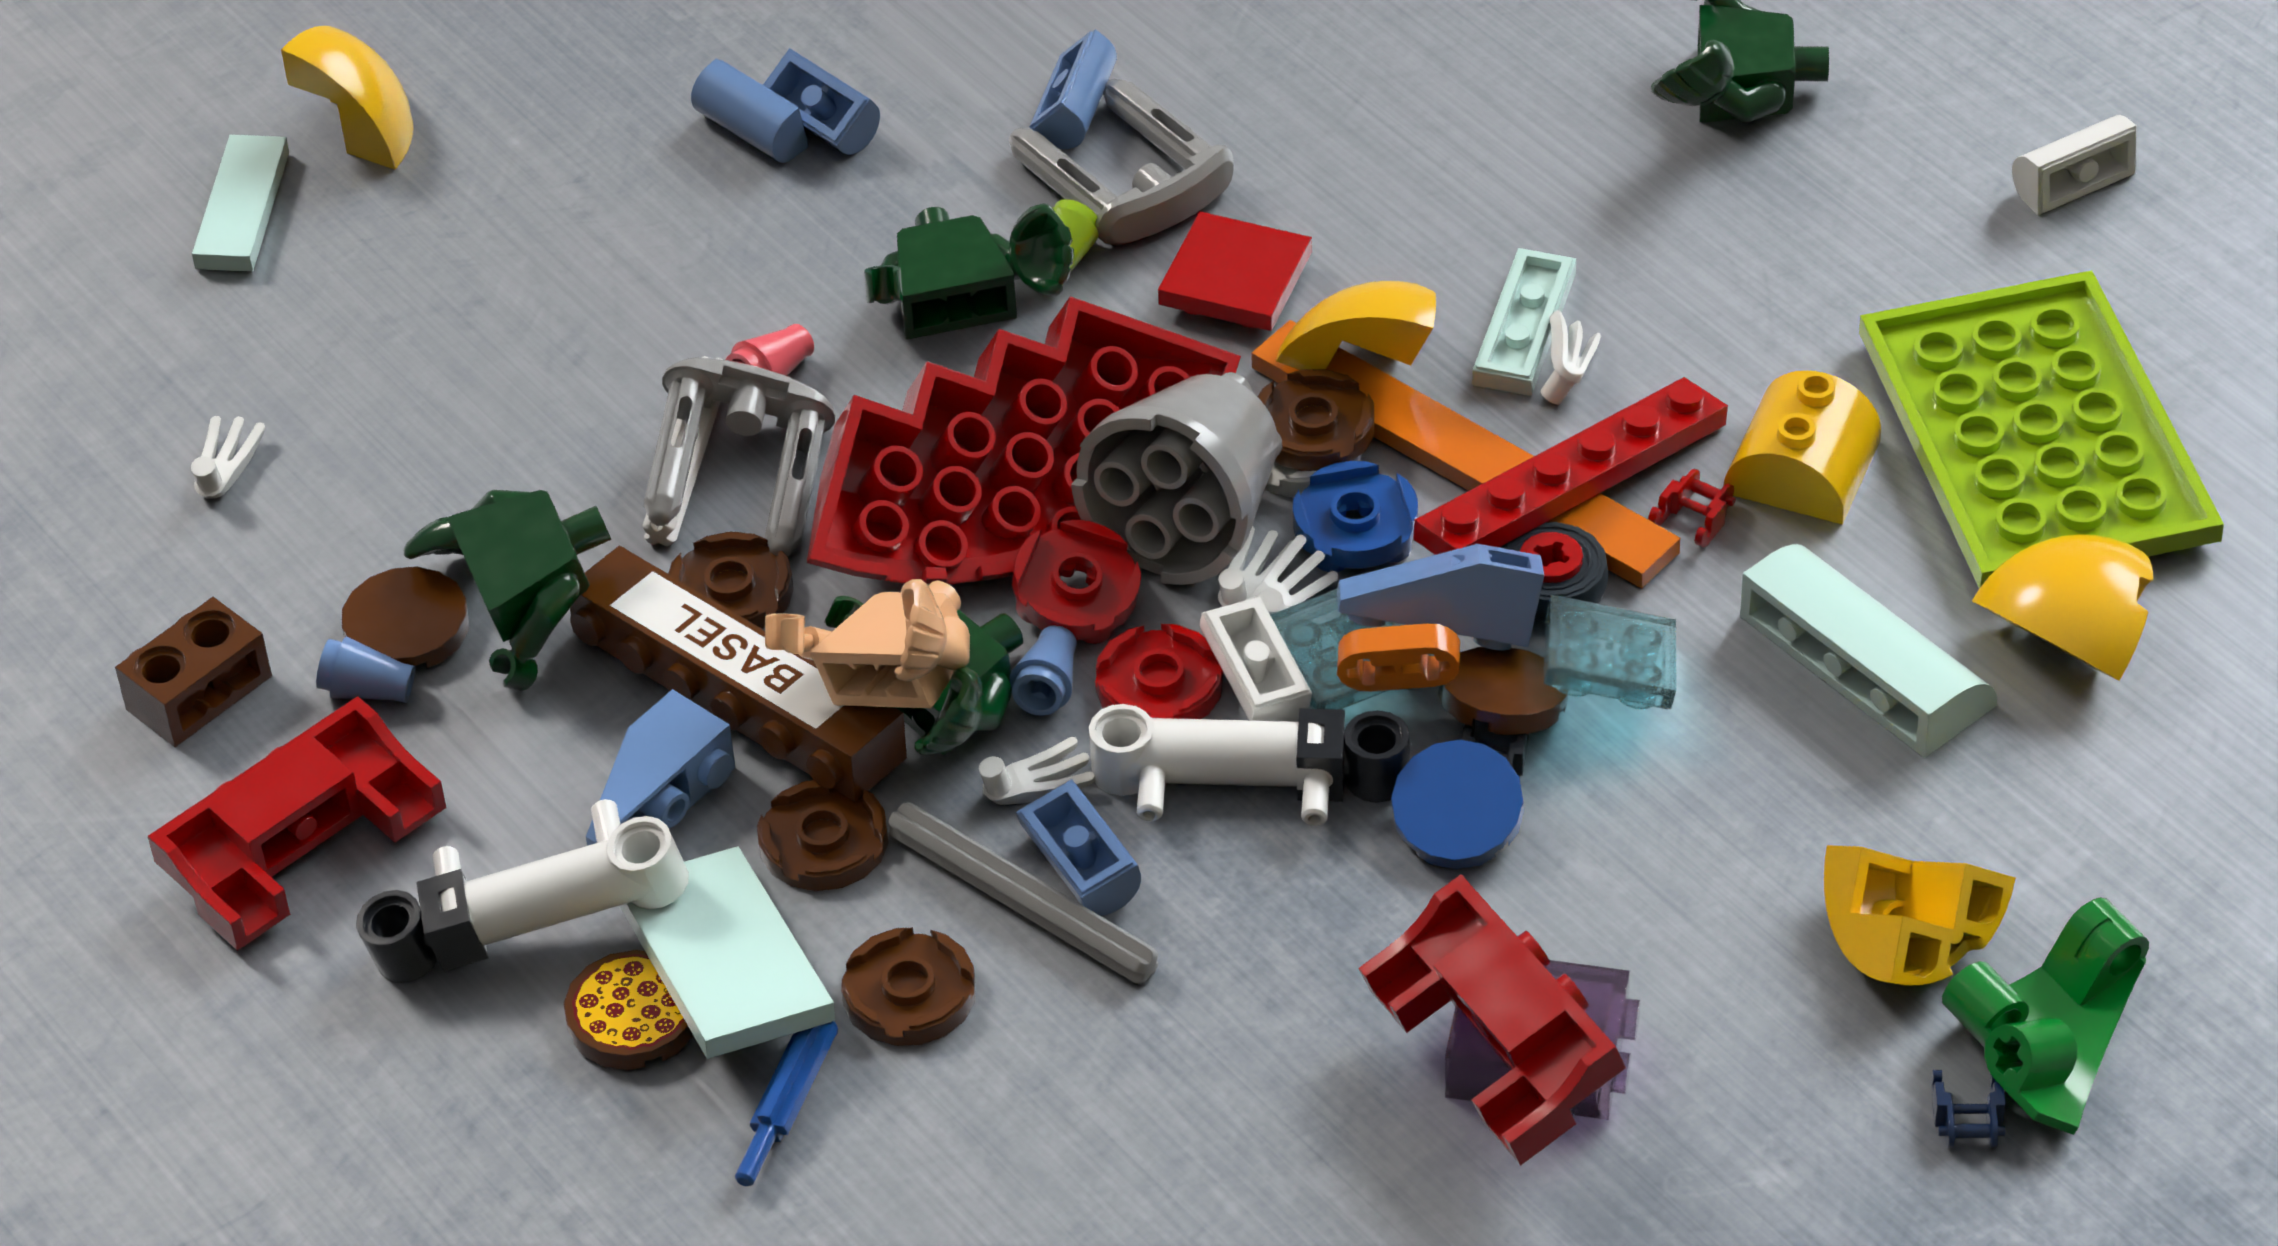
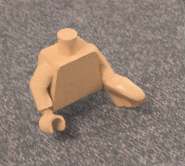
[765,579,970,709]

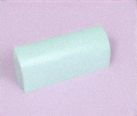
[1740,544,1997,758]

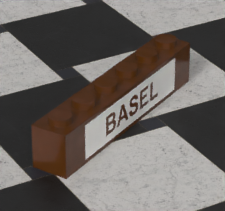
[570,545,907,802]

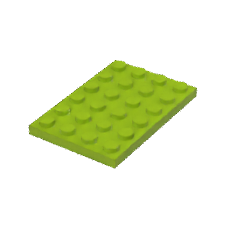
[1859,270,2224,588]

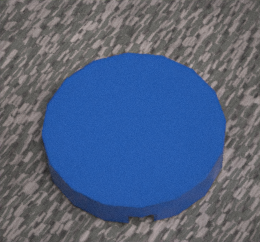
[1391,740,1525,869]

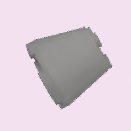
[1071,372,1282,585]

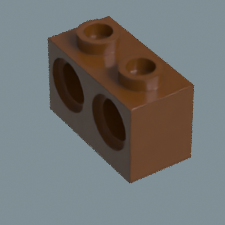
[115,597,272,747]

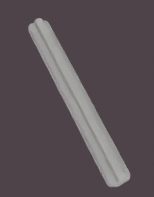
[888,802,1159,984]

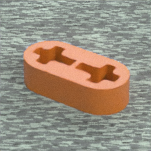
[1337,623,1460,692]

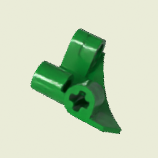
[1942,897,2149,1135]

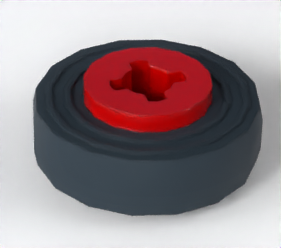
[1500,522,1608,622]

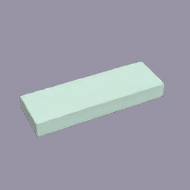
[192,135,289,272]
[1472,248,1576,396]

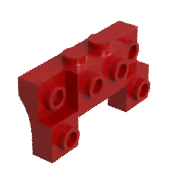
[148,696,446,951]
[1358,874,1626,1166]

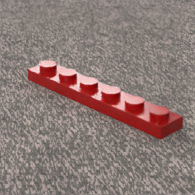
[1413,377,1728,555]

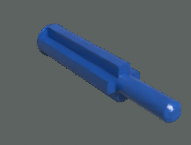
[735,1021,838,1187]

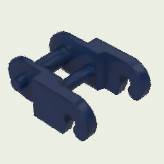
[1931,1070,2006,1149]

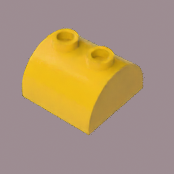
[1724,371,1881,525]

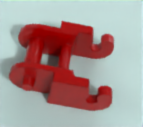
[1648,468,1736,548]

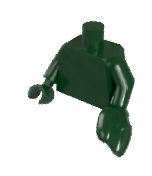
[1651,0,1829,123]
[864,203,1074,340]
[403,490,612,691]
[824,596,1023,756]

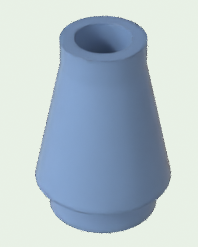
[1010,625,1077,715]
[316,636,416,703]

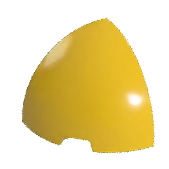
[281,25,414,170]
[1276,281,1436,370]
[1972,535,2153,681]
[1824,845,2016,985]

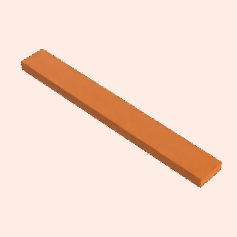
[1251,320,1681,589]

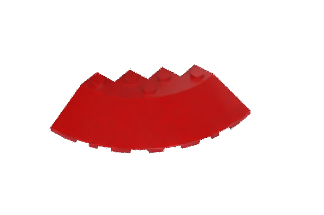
[807,296,1241,584]

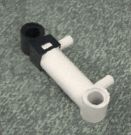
[1088,704,1410,826]
[356,799,689,983]

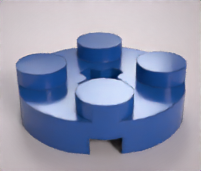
[1293,461,1418,572]

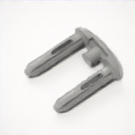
[1009,79,1234,246]
[644,357,836,557]

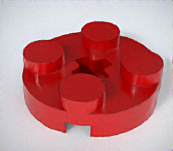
[1012,520,1141,644]

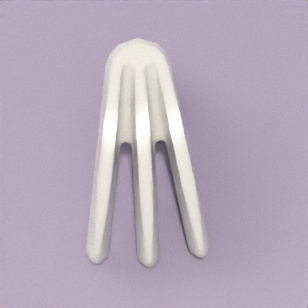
[1540,310,1601,405]
[191,416,265,499]
[1218,526,1293,607]
[1248,535,1339,620]
[979,737,1095,805]

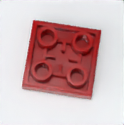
[1158,211,1312,331]

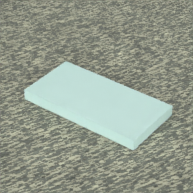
[619,846,835,1059]

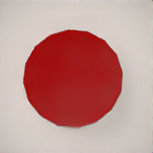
[1095,624,1223,719]

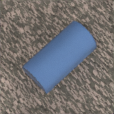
[1029,29,1117,149]
[763,48,880,155]
[691,58,808,163]
[1016,779,1141,916]

